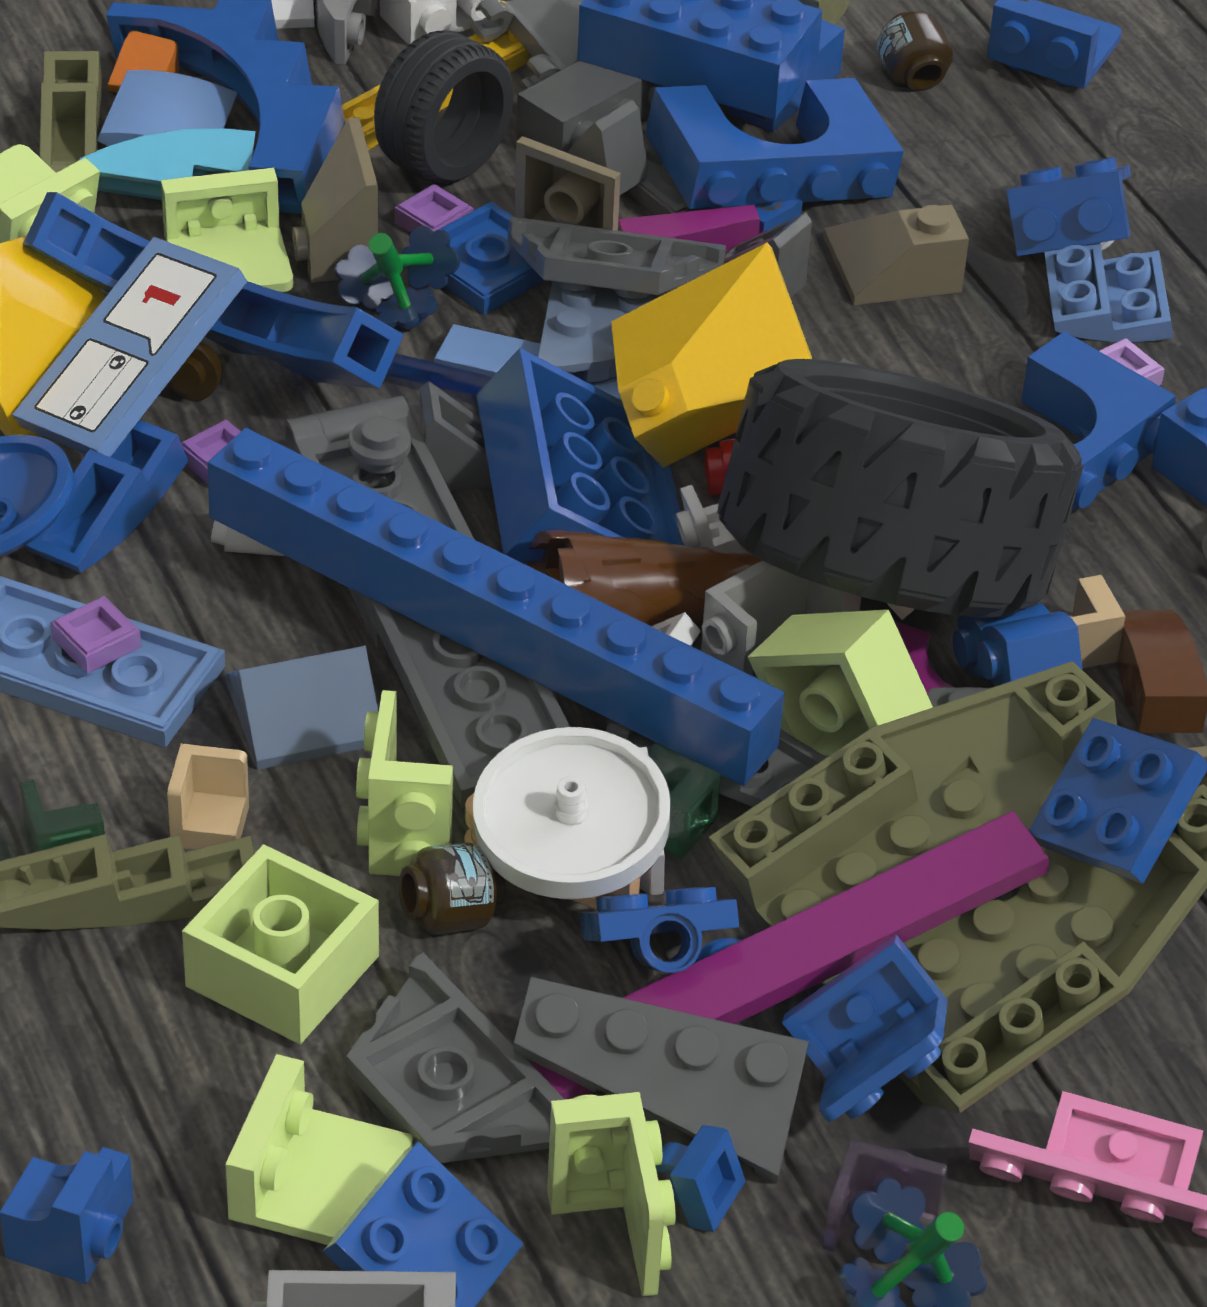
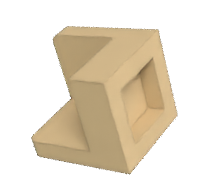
[1070,575,1125,668]
[167,744,249,850]

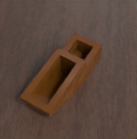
[1117,610,1207,733]

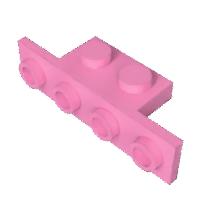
[968,1091,1207,1238]

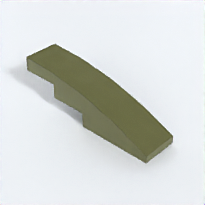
[0,834,256,930]

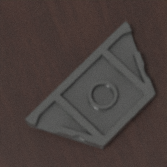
[507,217,726,299]
[346,952,565,1163]

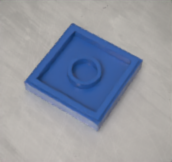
[409,201,546,315]

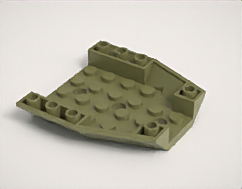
[709,661,1207,1113]

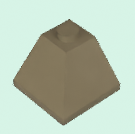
[292,117,378,283]
[515,136,621,231]
[823,204,969,305]

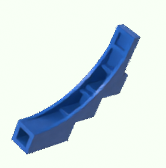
[106,0,345,214]
[23,192,404,389]

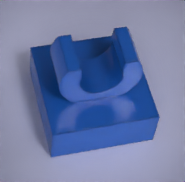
[655,1125,746,1232]

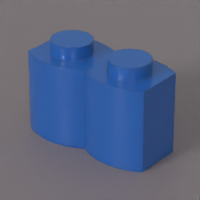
[952,602,1083,686]

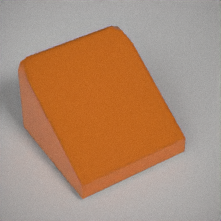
[108,31,180,93]

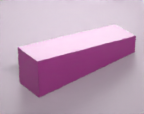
[618,205,760,252]

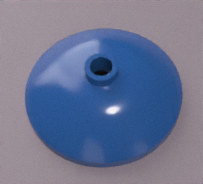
[0,435,74,558]

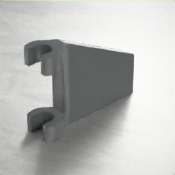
[471,0,583,90]

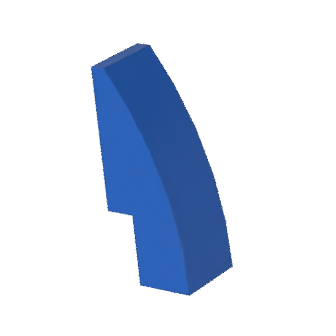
[26,420,188,573]

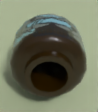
[877,11,953,91]
[399,843,505,935]

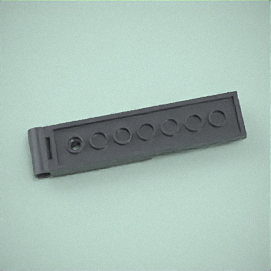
[283,395,570,808]

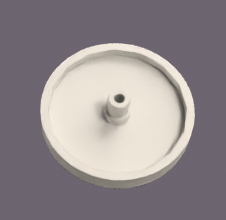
[473,727,670,899]

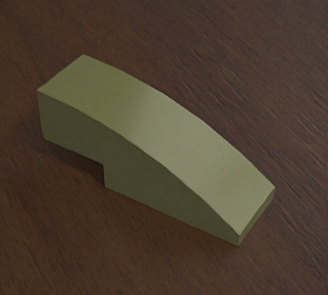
[40,51,102,173]

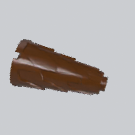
[526,530,763,626]

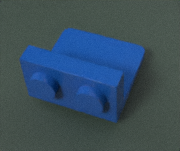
[987,0,1122,89]
[1007,157,1131,256]
[782,934,948,1122]

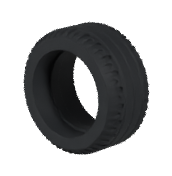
[374,30,513,184]

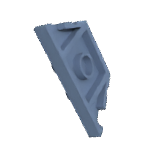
[538,281,663,383]

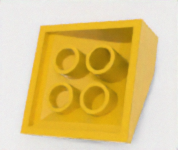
[0,235,106,437]
[611,242,812,468]

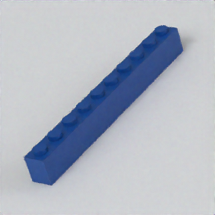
[207,427,785,786]

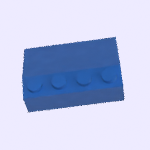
[477,348,684,565]

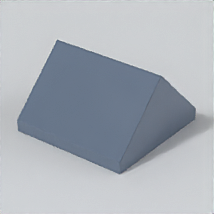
[226,646,378,770]

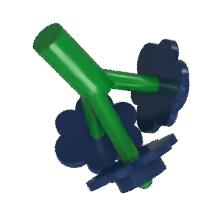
[334,226,460,330]
[838,1177,987,1307]

